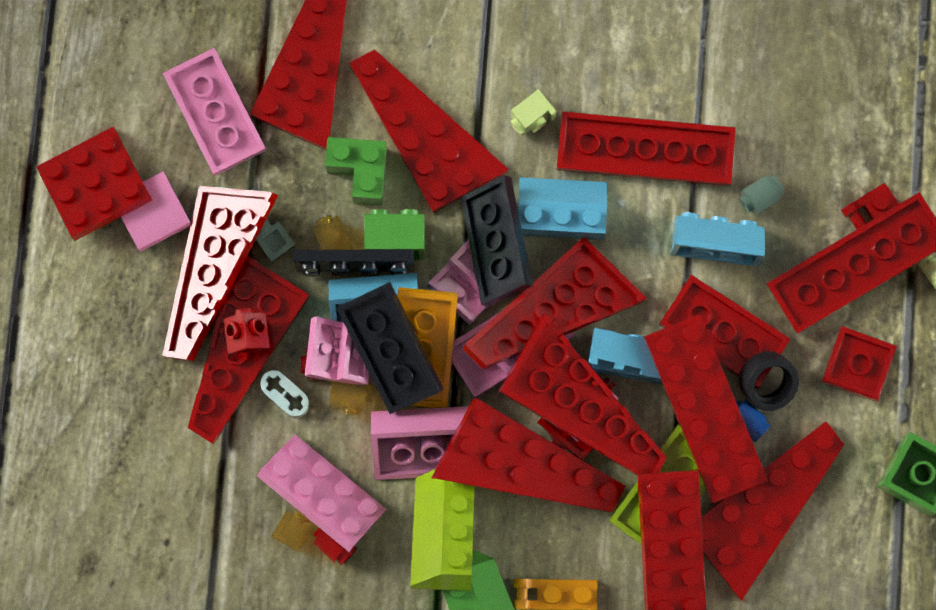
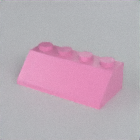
[371,405,490,480]

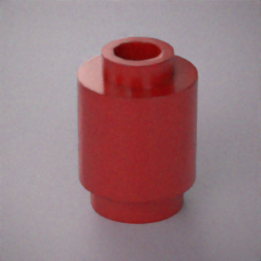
[313,528,358,566]

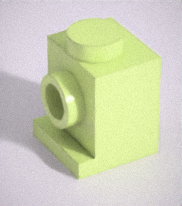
[510,89,557,135]

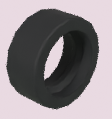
[739,351,799,411]

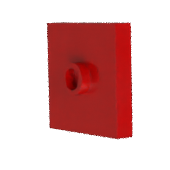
[821,326,897,402]

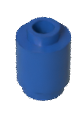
[736,399,771,443]

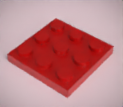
[36,126,152,241]

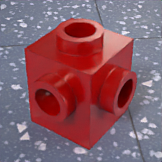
[224,308,270,354]

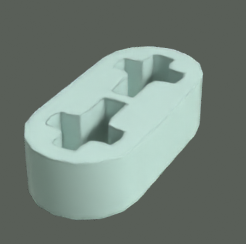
[260,370,310,418]

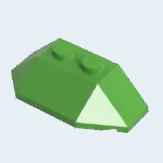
[442,550,514,610]

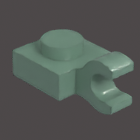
[256,220,296,263]

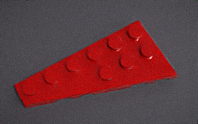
[188,256,310,445]

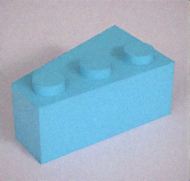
[587,328,662,384]

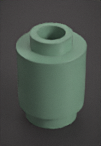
[739,174,785,215]

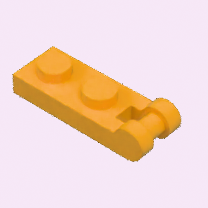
[513,579,597,610]

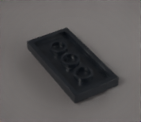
[461,175,533,307]
[293,249,415,277]
[336,282,444,414]

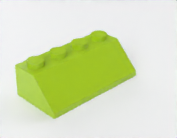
[410,469,475,591]

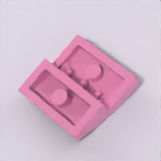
[121,171,191,252]
[427,240,488,325]
[305,316,369,385]

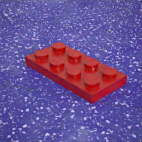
[659,275,790,389]

